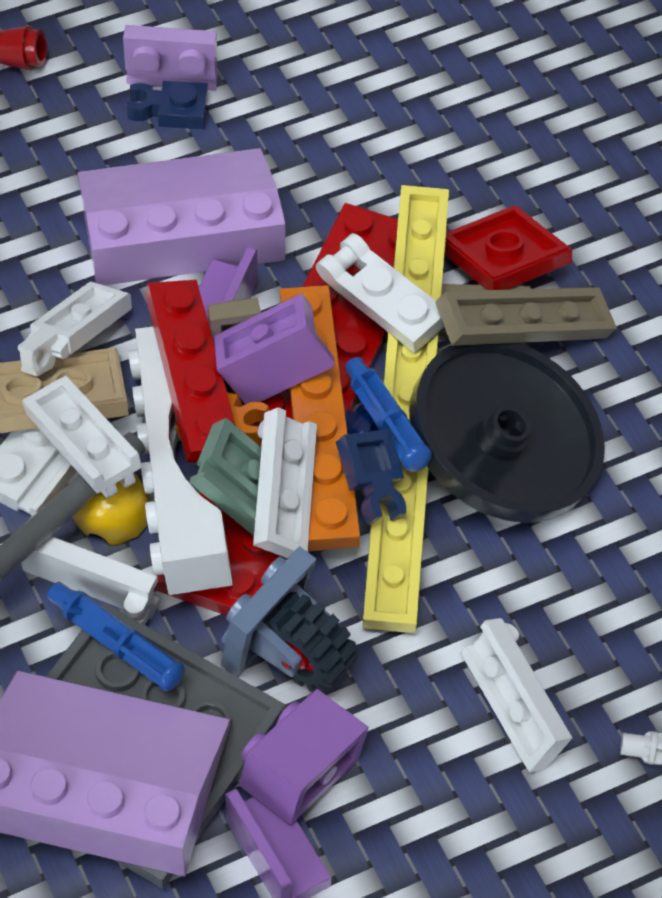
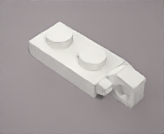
[18,281,132,376]

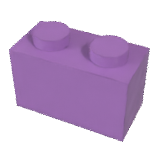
[239,689,369,825]

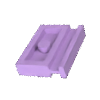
[123,25,218,91]

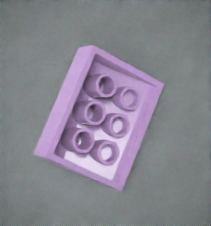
[78,148,285,285]
[0,671,231,877]

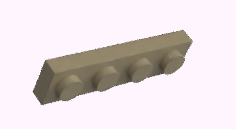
[435,287,617,346]

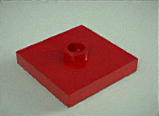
[444,205,572,290]

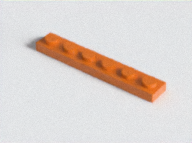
[280,285,360,551]

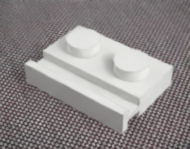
[0,428,77,517]

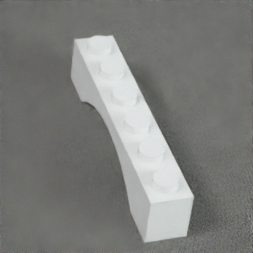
[128,326,233,595]

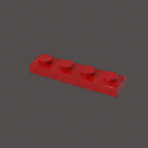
[145,279,235,463]

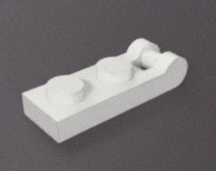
[316,233,444,353]

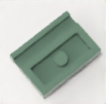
[189,418,261,536]

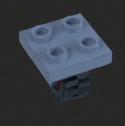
[221,546,358,693]

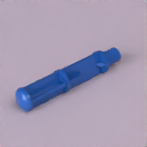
[345,357,432,472]
[47,581,185,691]

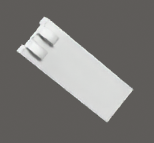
[22,375,142,499]
[253,407,317,558]
[21,536,160,625]
[460,618,572,773]

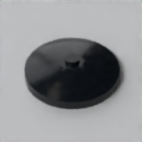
[409,343,605,523]

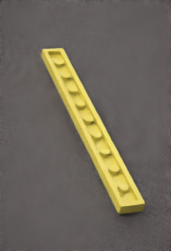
[362,185,449,633]

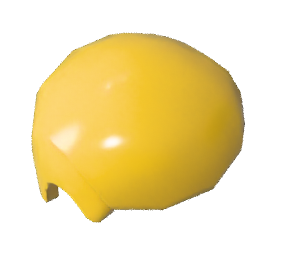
[72,473,151,545]

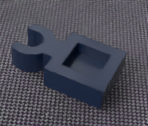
[127,81,208,129]
[336,429,406,524]

